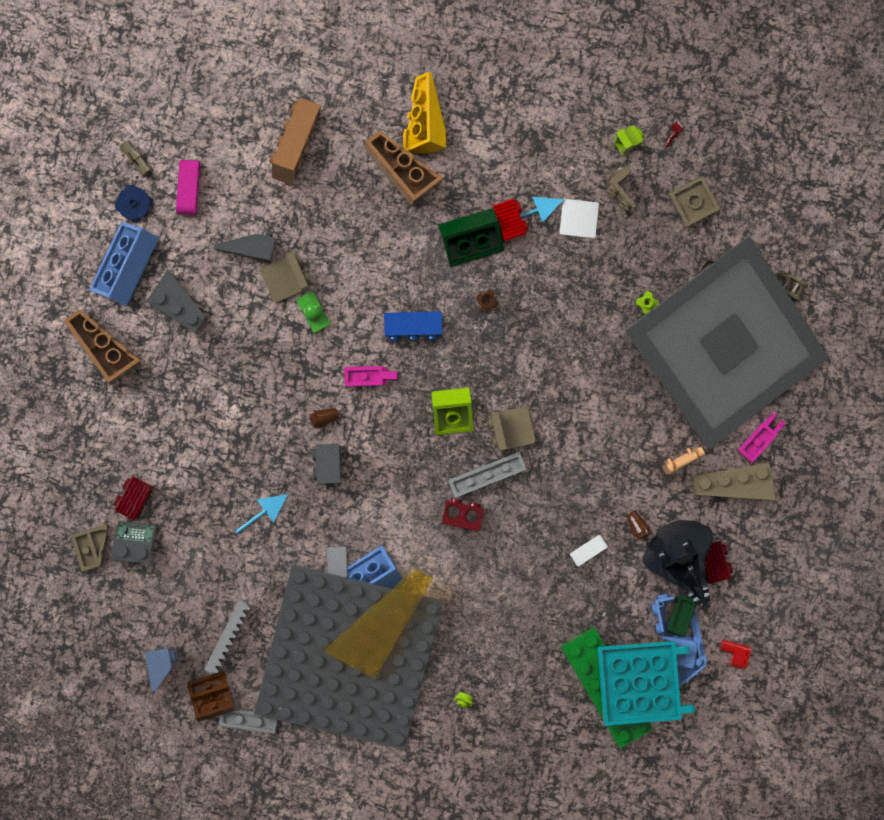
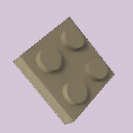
[668,176,720,228]

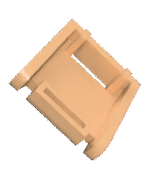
[662,447,705,475]

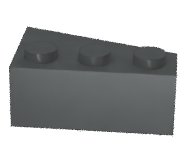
[147,270,207,335]

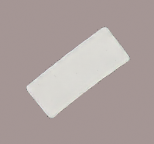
[570,535,608,566]

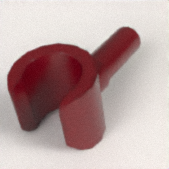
[664,121,683,147]

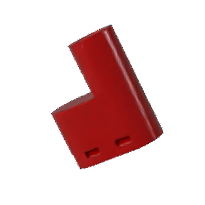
[720,639,751,669]

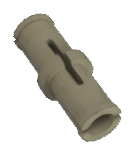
[120,140,152,177]

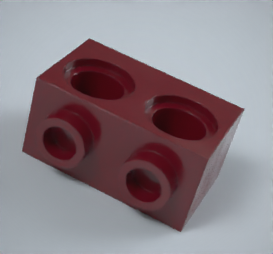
[441,498,484,531]

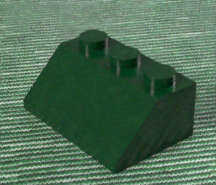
[438,208,505,267]

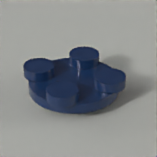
[115,185,153,223]

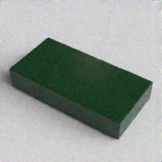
[666,594,696,638]

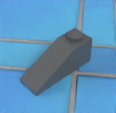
[214,232,276,263]

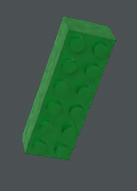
[560,627,653,749]

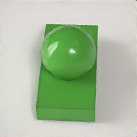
[296,291,331,334]

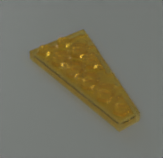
[324,567,433,679]

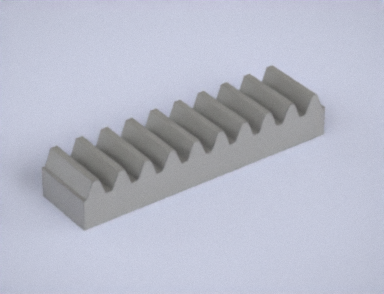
[448,452,527,498]
[204,599,252,673]

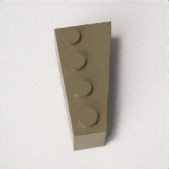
[690,462,776,501]

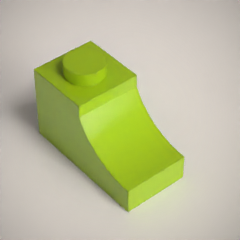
[613,125,644,156]

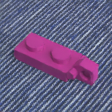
[344,366,398,387]

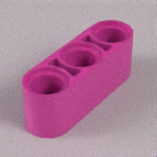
[176,160,200,215]

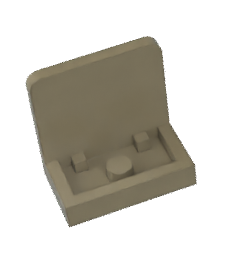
[606,166,637,214]
[260,251,310,303]
[488,406,535,452]

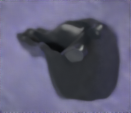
[643,520,714,606]

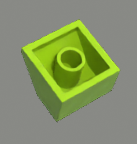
[431,388,474,435]

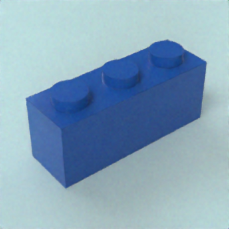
[384,311,442,341]

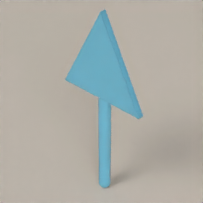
[520,197,564,222]
[235,494,288,534]

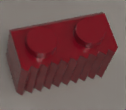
[113,476,155,521]
[705,541,733,584]

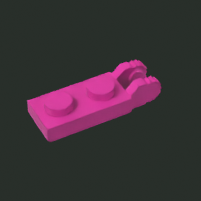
[737,412,786,463]

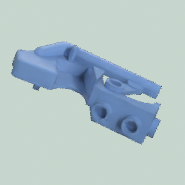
[652,593,706,687]

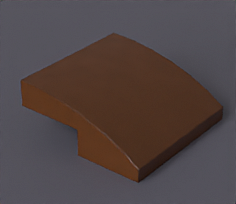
[187,671,235,722]

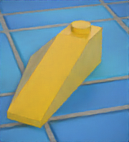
[403,72,446,154]

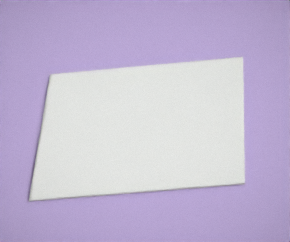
[559,199,599,238]

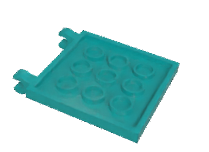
[597,641,695,726]

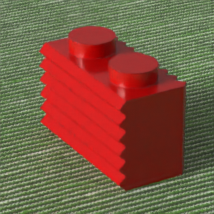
[492,198,529,243]

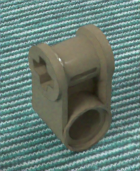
[775,272,808,302]

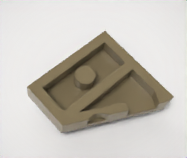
[71,524,108,572]

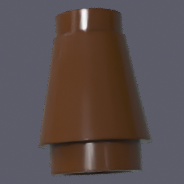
[309,408,339,429]
[626,510,651,540]

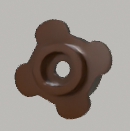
[476,290,498,312]

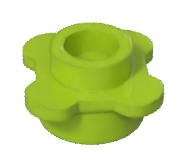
[636,291,659,314]
[454,692,473,709]

